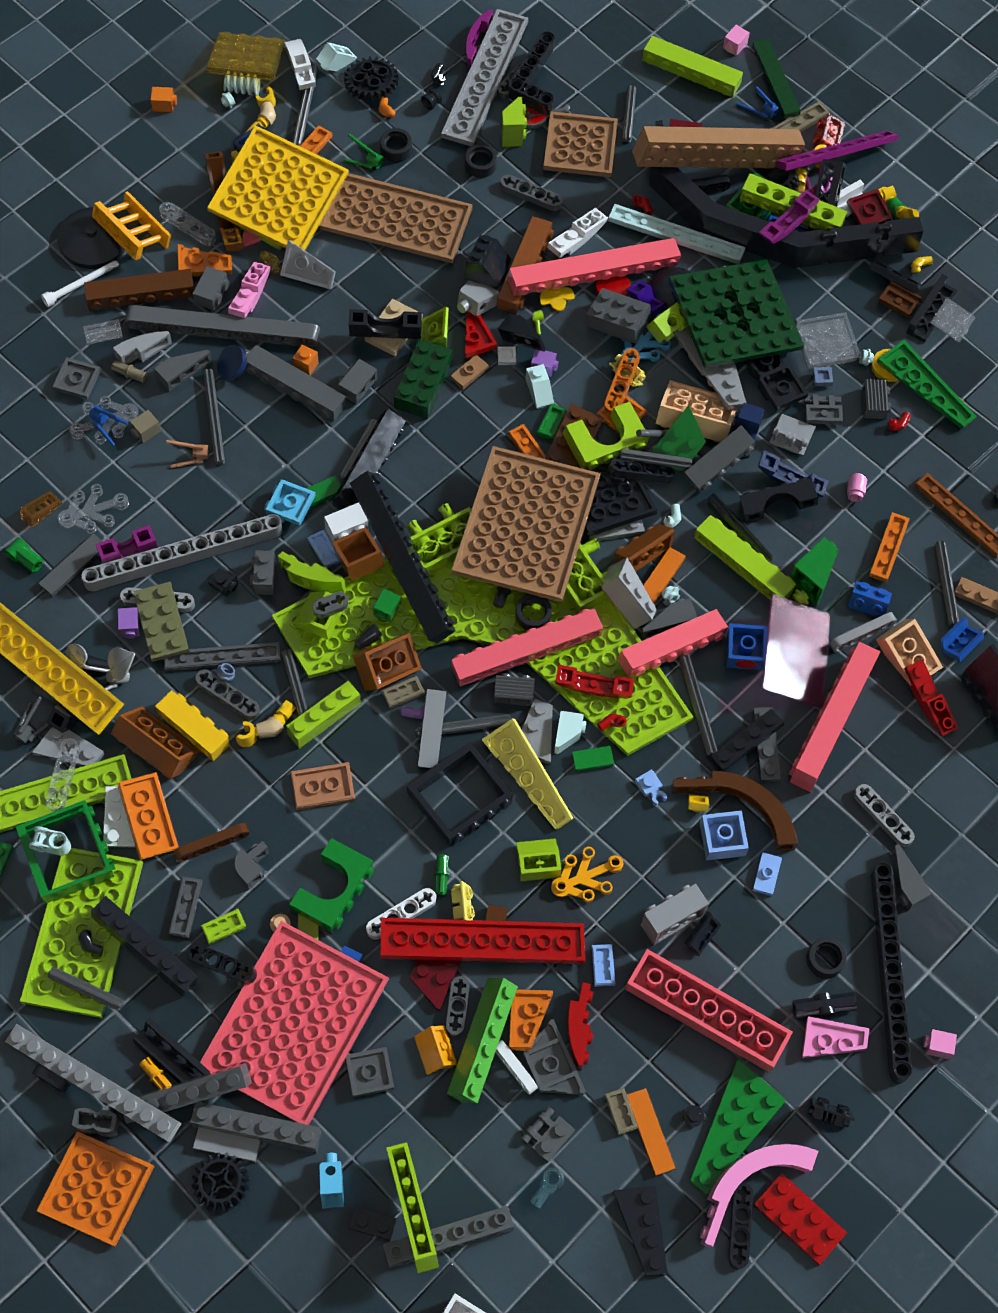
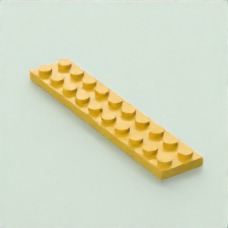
[0,603,124,735]

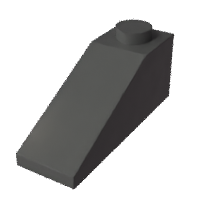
[154,350,212,392]
[641,598,697,640]
[891,844,933,911]

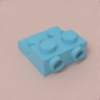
[264,479,316,526]

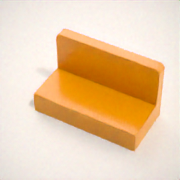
[415,1026,457,1075]

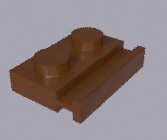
[878,281,922,319]

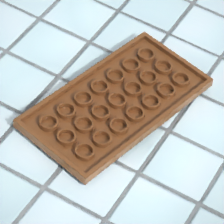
[319,173,473,263]

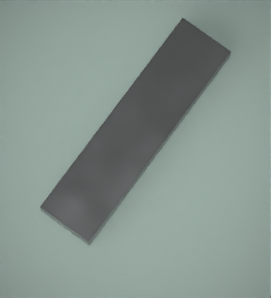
[39,533,103,597]

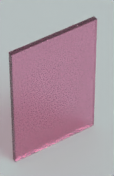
[762,594,830,708]

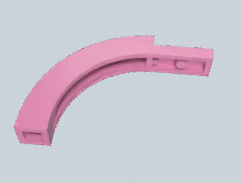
[700,1144,818,1247]

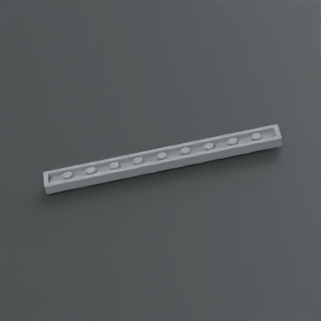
[5,1024,182,1142]

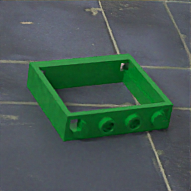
[16,800,116,904]

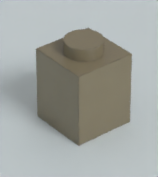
[130,410,161,443]

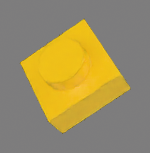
[688,794,709,813]

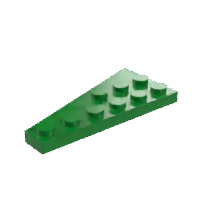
[690,1059,786,1196]

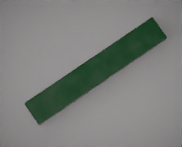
[752,39,801,118]

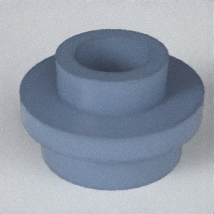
[216,663,235,681]

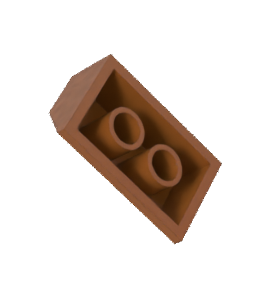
[614,524,675,572]

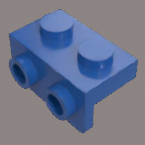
[848,581,892,617]
[940,617,984,662]

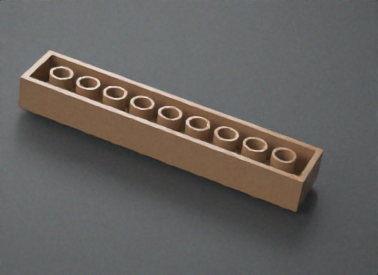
[632,126,805,169]

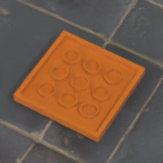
[37,1131,155,1247]

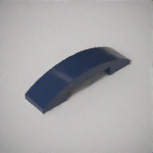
[758,450,828,497]

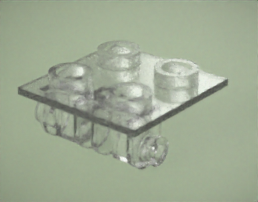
[930,297,976,342]

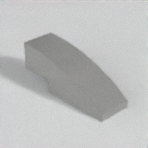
[113,331,172,365]

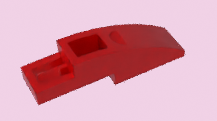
[904,659,959,736]
[567,982,593,1070]

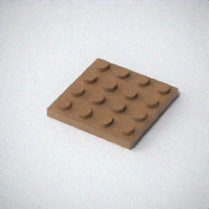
[543,111,618,177]

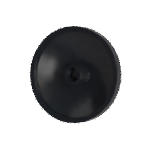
[57,207,127,269]

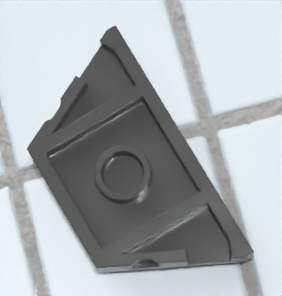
[523,1019,586,1095]

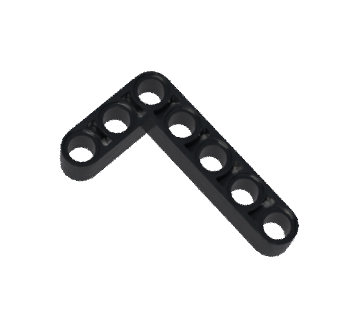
[508,31,555,115]

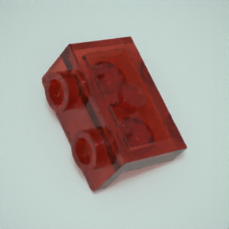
[813,113,845,147]

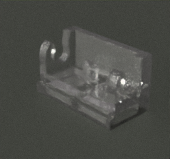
[83,319,123,347]

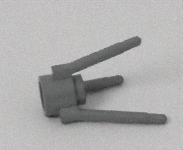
[12,697,50,744]

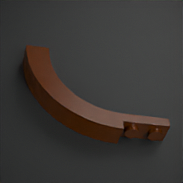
[204,151,244,253]
[671,771,798,851]

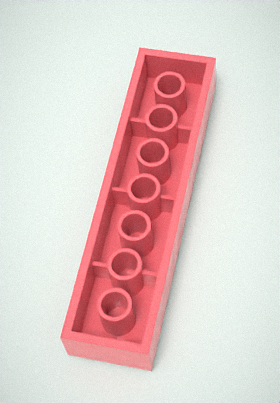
[789,642,880,793]
[625,949,793,1073]

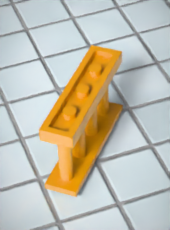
[92,191,171,260]

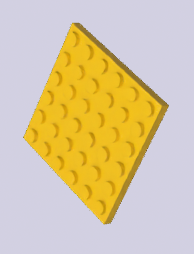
[207,125,349,250]

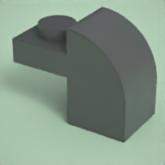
[235,841,269,890]

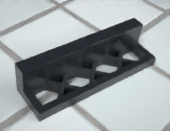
[808,159,846,230]
[906,274,958,343]
[133,1017,210,1083]

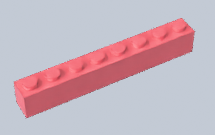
[451,608,603,686]

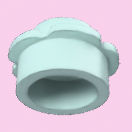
[221,92,236,109]
[859,349,874,366]

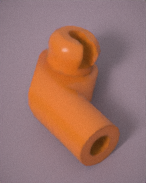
[379,96,395,118]

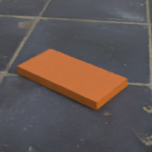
[117,772,178,860]

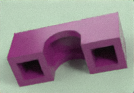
[96,525,158,564]

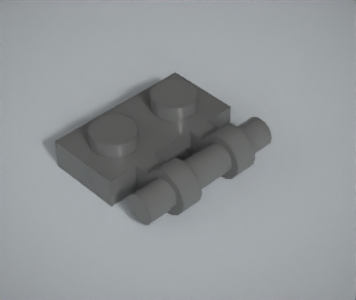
[804,394,843,425]
[521,1106,575,1163]

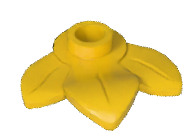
[540,286,575,311]

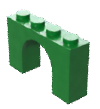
[289,838,374,934]

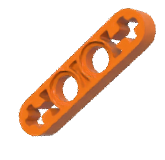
[605,348,640,414]

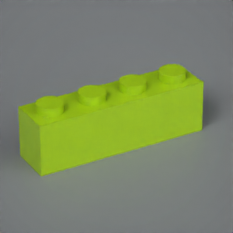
[286,681,361,749]

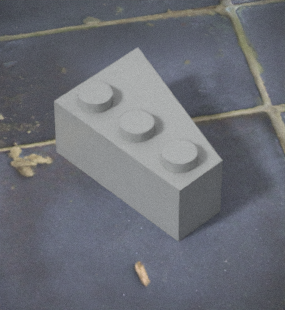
[601,557,656,629]

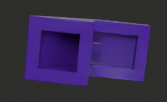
[627,280,666,318]

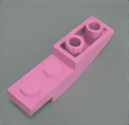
[228,262,271,318]

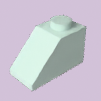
[316,42,357,72]
[526,364,554,409]
[554,711,586,754]

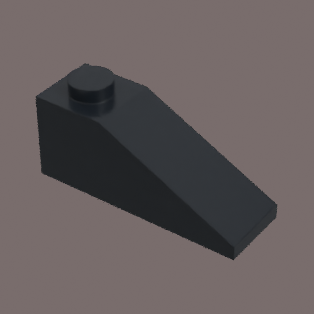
[498,313,546,352]

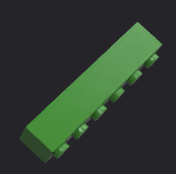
[447,978,518,1103]

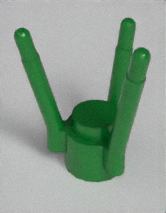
[344,134,384,170]

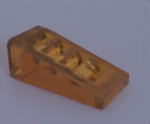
[20,491,62,527]

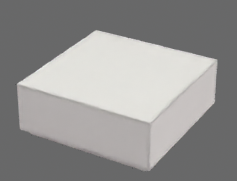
[498,346,516,365]

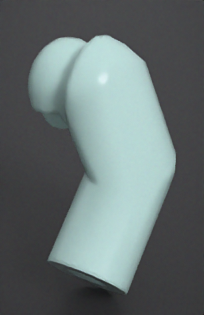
[663,504,681,528]

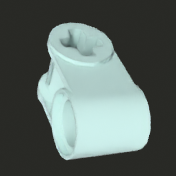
[29,826,71,856]

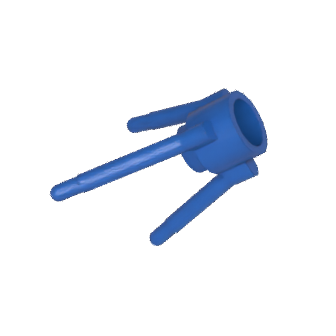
[736,86,780,119]
[89,405,128,446]

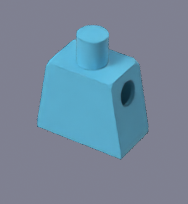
[319,1153,344,1208]

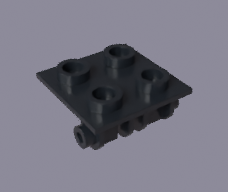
[808,1096,855,1128]

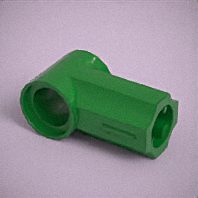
[4,537,44,573]

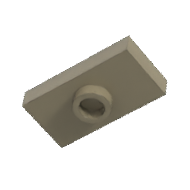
[382,676,425,709]
[604,1088,638,1136]

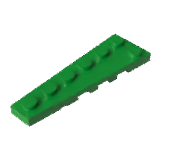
[877,340,977,429]

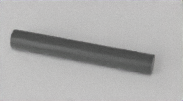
[636,429,668,438]

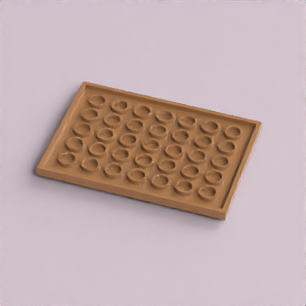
[452,446,600,602]

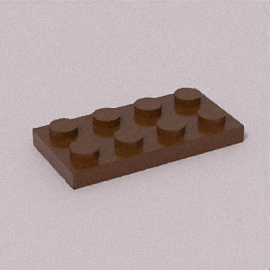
[545,403,604,468]

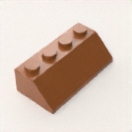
[111,706,201,779]

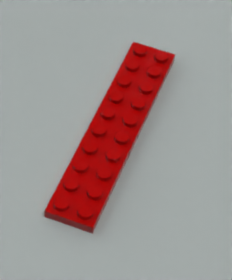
[380,918,585,964]

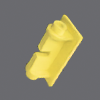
[609,354,646,386]
[451,881,475,920]

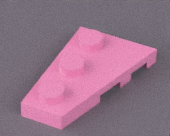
[802,1017,869,1058]

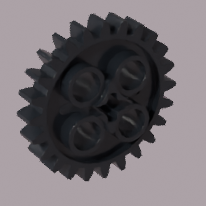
[344,56,399,101]

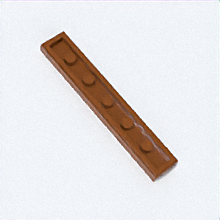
[914,473,998,558]

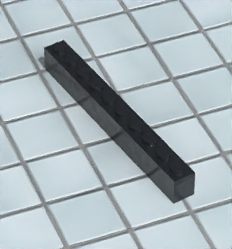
[350,471,456,643]

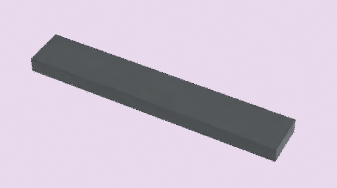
[164,642,281,671]

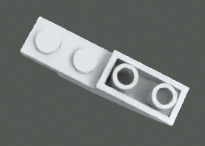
[284,39,316,90]
[547,208,608,258]

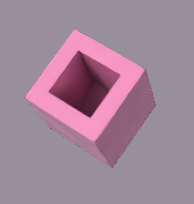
[723,25,749,56]
[923,1029,957,1060]

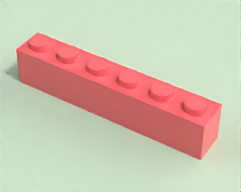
[617,609,728,678]

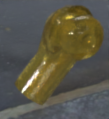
[260,251,280,274]

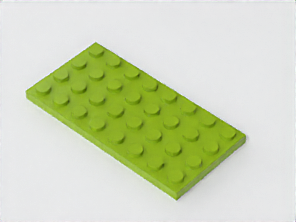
[20,848,143,1018]

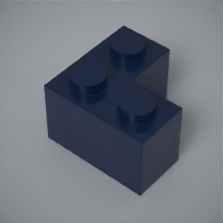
[729,403,765,457]

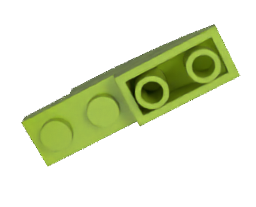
[278,551,347,594]

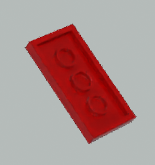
[753,1173,847,1266]

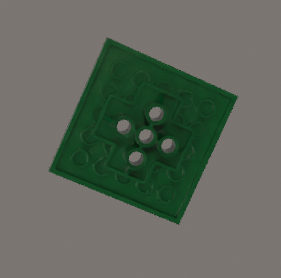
[668,259,804,369]

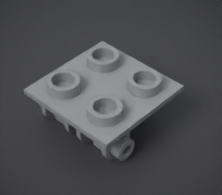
[769,414,816,456]

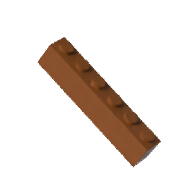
[497,216,554,314]

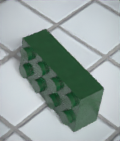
[394,339,453,419]

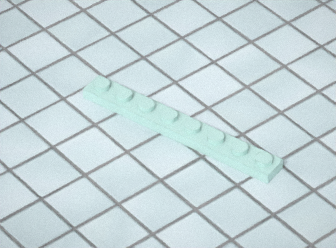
[608,204,745,264]

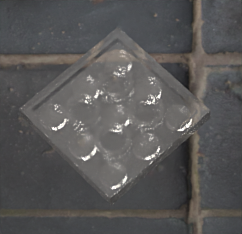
[796,312,861,369]

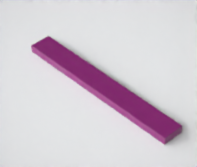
[776,130,898,171]

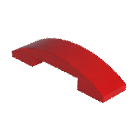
[555,664,634,698]

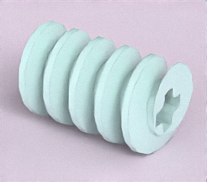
[224,70,260,96]

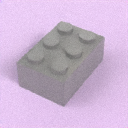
[641,884,709,945]

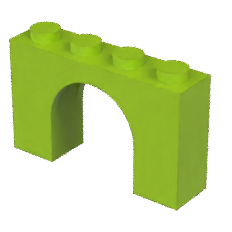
[563,401,650,470]

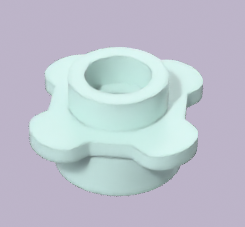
[662,586,680,605]

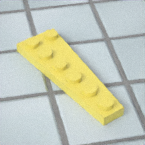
[482,719,574,829]

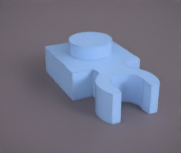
[635,770,667,806]

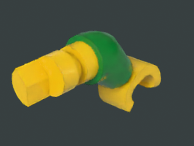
[878,185,919,220]

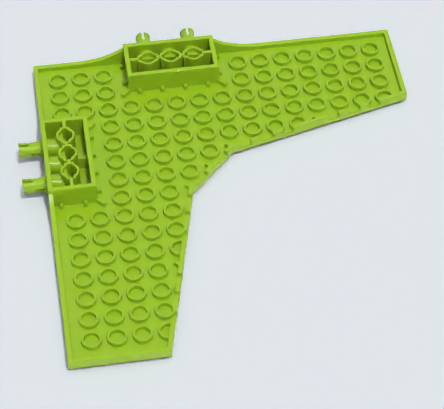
[272,503,693,756]

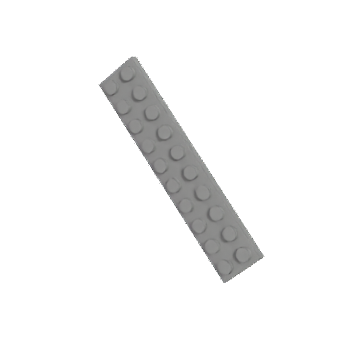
[441,9,528,146]

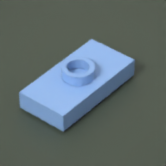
[307,530,340,568]
[753,852,782,896]
[591,944,615,987]

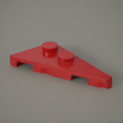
[465,311,497,359]

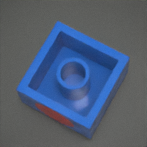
[725,623,768,671]

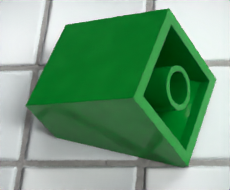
[790,537,838,606]

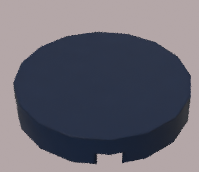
[217,344,247,381]

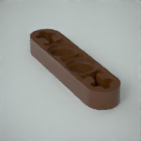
[173,823,250,863]

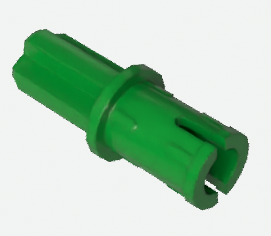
[434,855,450,895]

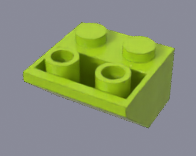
[501,97,527,147]
[293,591,343,640]
[516,839,561,882]

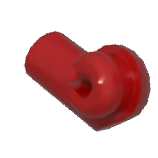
[631,194,653,216]

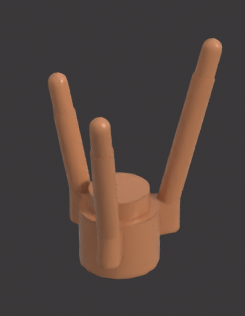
[165,440,208,468]

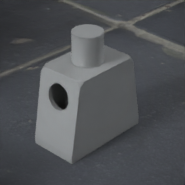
[457,280,499,316]

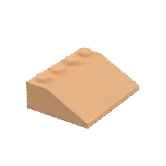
[656,380,736,443]

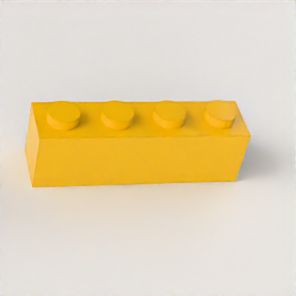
[155,690,230,761]

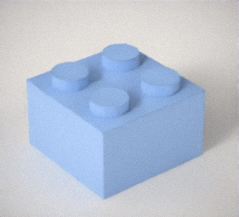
[700,811,749,860]

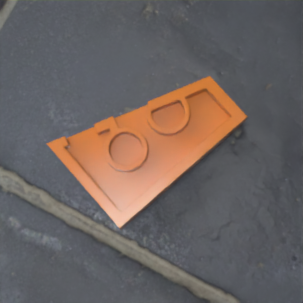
[178,244,232,276]
[509,990,553,1051]

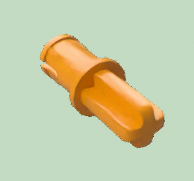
[139,1057,172,1089]

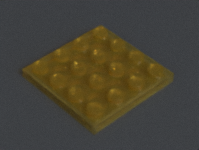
[207,32,286,80]

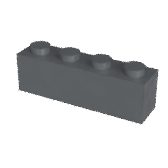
[684,426,755,492]

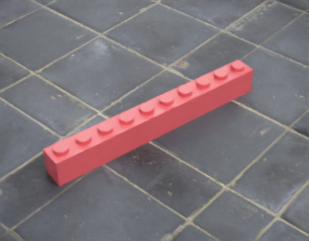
[507,238,681,296]

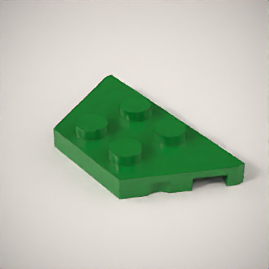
[651,406,706,471]

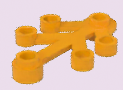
[551,847,623,903]

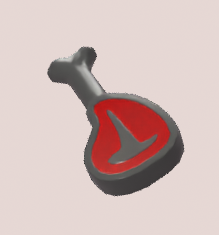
[525,104,571,130]

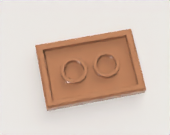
[291,762,355,810]

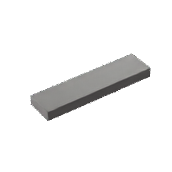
[418,689,447,769]

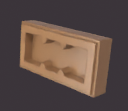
[451,355,489,390]

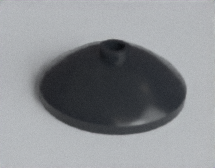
[650,267,692,311]

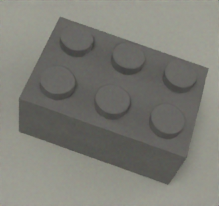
[587,288,651,344]

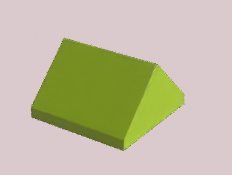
[420,307,449,348]

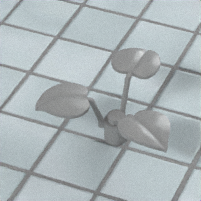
[65,644,135,690]

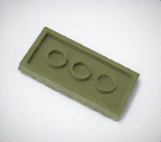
[133,581,190,662]

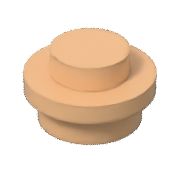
[270,914,291,932]

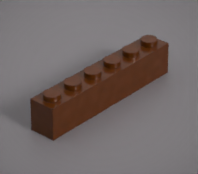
[84,269,194,310]

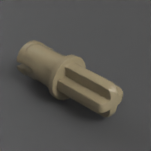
[111,360,148,383]

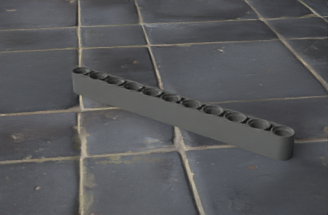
[124,305,320,347]

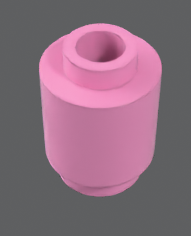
[847,473,867,502]

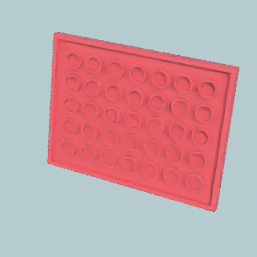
[200,921,389,1125]

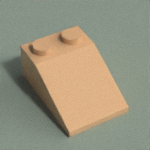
[876,619,943,686]

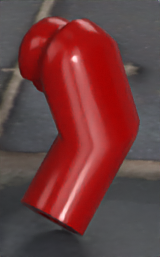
[887,412,911,431]
[597,714,627,732]

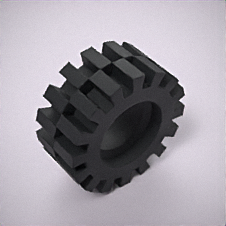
[766,167,799,191]

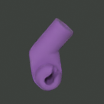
[401,705,425,719]

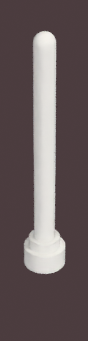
[41,261,119,308]

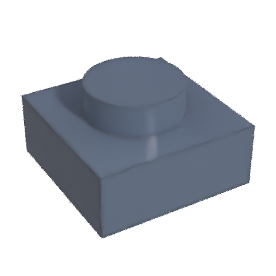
[813,367,833,386]

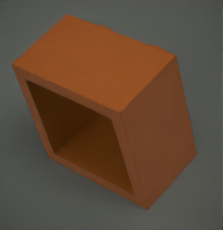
[332,527,385,582]

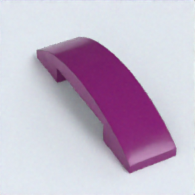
[466,9,493,70]
[759,189,820,244]

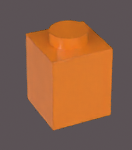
[151,87,177,112]
[293,345,319,376]

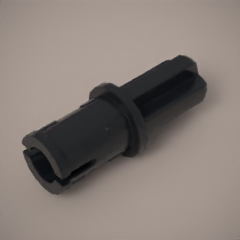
[493,586,511,609]

